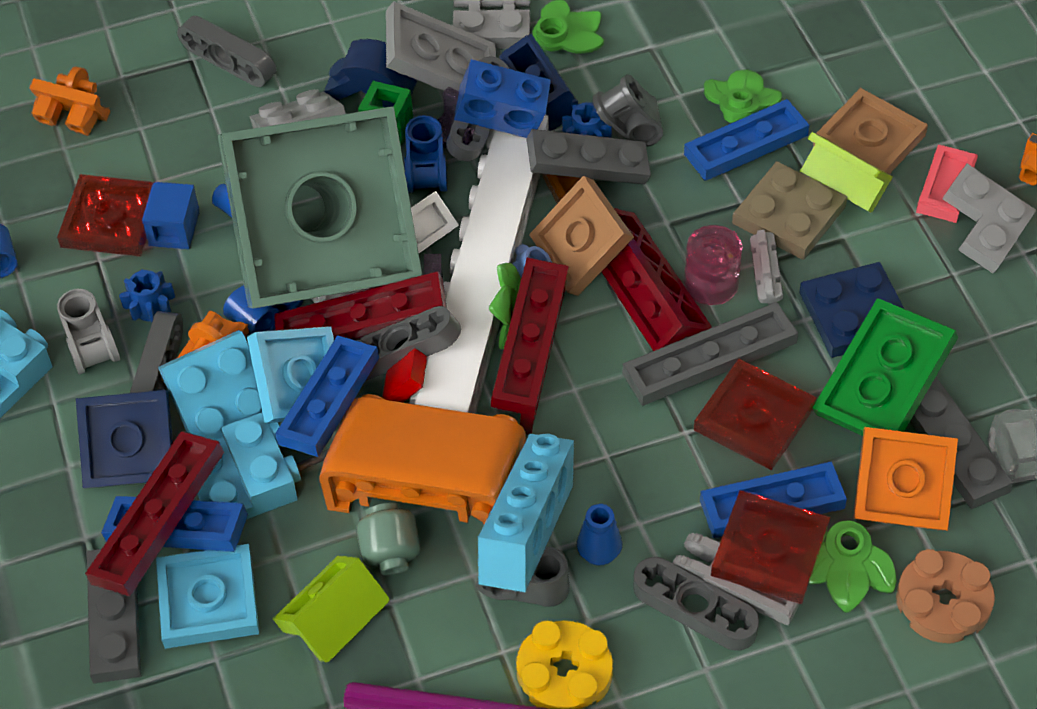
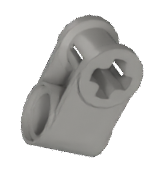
[57,289,120,375]

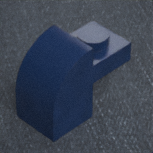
[324,39,417,108]

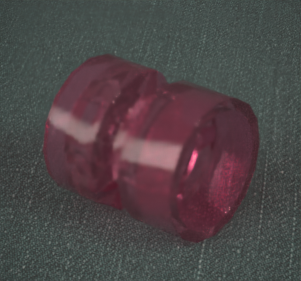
[684,225,743,305]

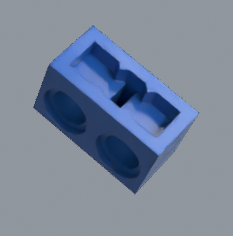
[454,59,551,138]

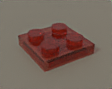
[57,174,154,257]
[694,359,817,471]
[710,490,830,605]

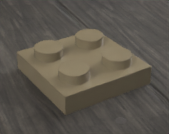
[732,161,848,260]

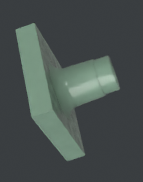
[217,106,422,309]

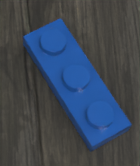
[684,99,810,181]
[275,335,379,457]
[700,461,847,539]
[101,496,248,552]

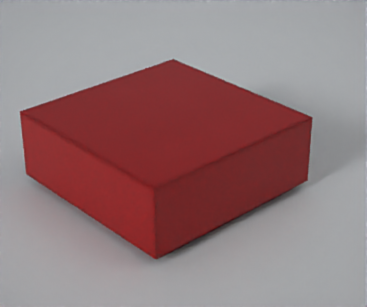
[382,348,427,403]

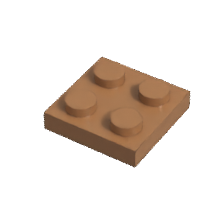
[813,88,928,174]
[529,176,634,296]

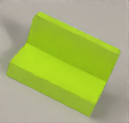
[800,132,893,213]
[273,556,389,663]

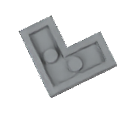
[942,164,1036,273]

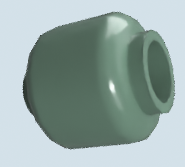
[356,503,421,575]

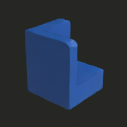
[142,182,199,249]

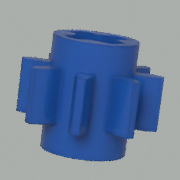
[562,102,612,138]
[119,269,175,322]

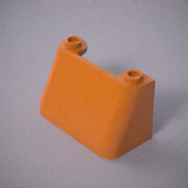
[319,394,526,525]

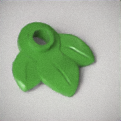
[532,0,604,54]
[703,69,782,123]
[489,263,521,350]
[802,520,896,613]

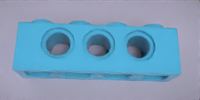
[478,434,574,592]

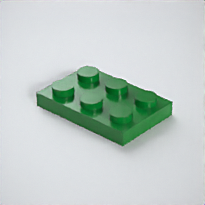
[812,298,958,436]

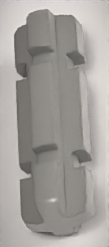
[750,229,783,305]

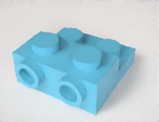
[0,309,53,418]
[197,412,301,519]

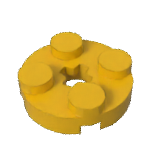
[516,621,613,709]

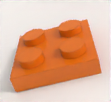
[853,427,958,531]

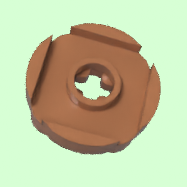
[896,549,994,643]

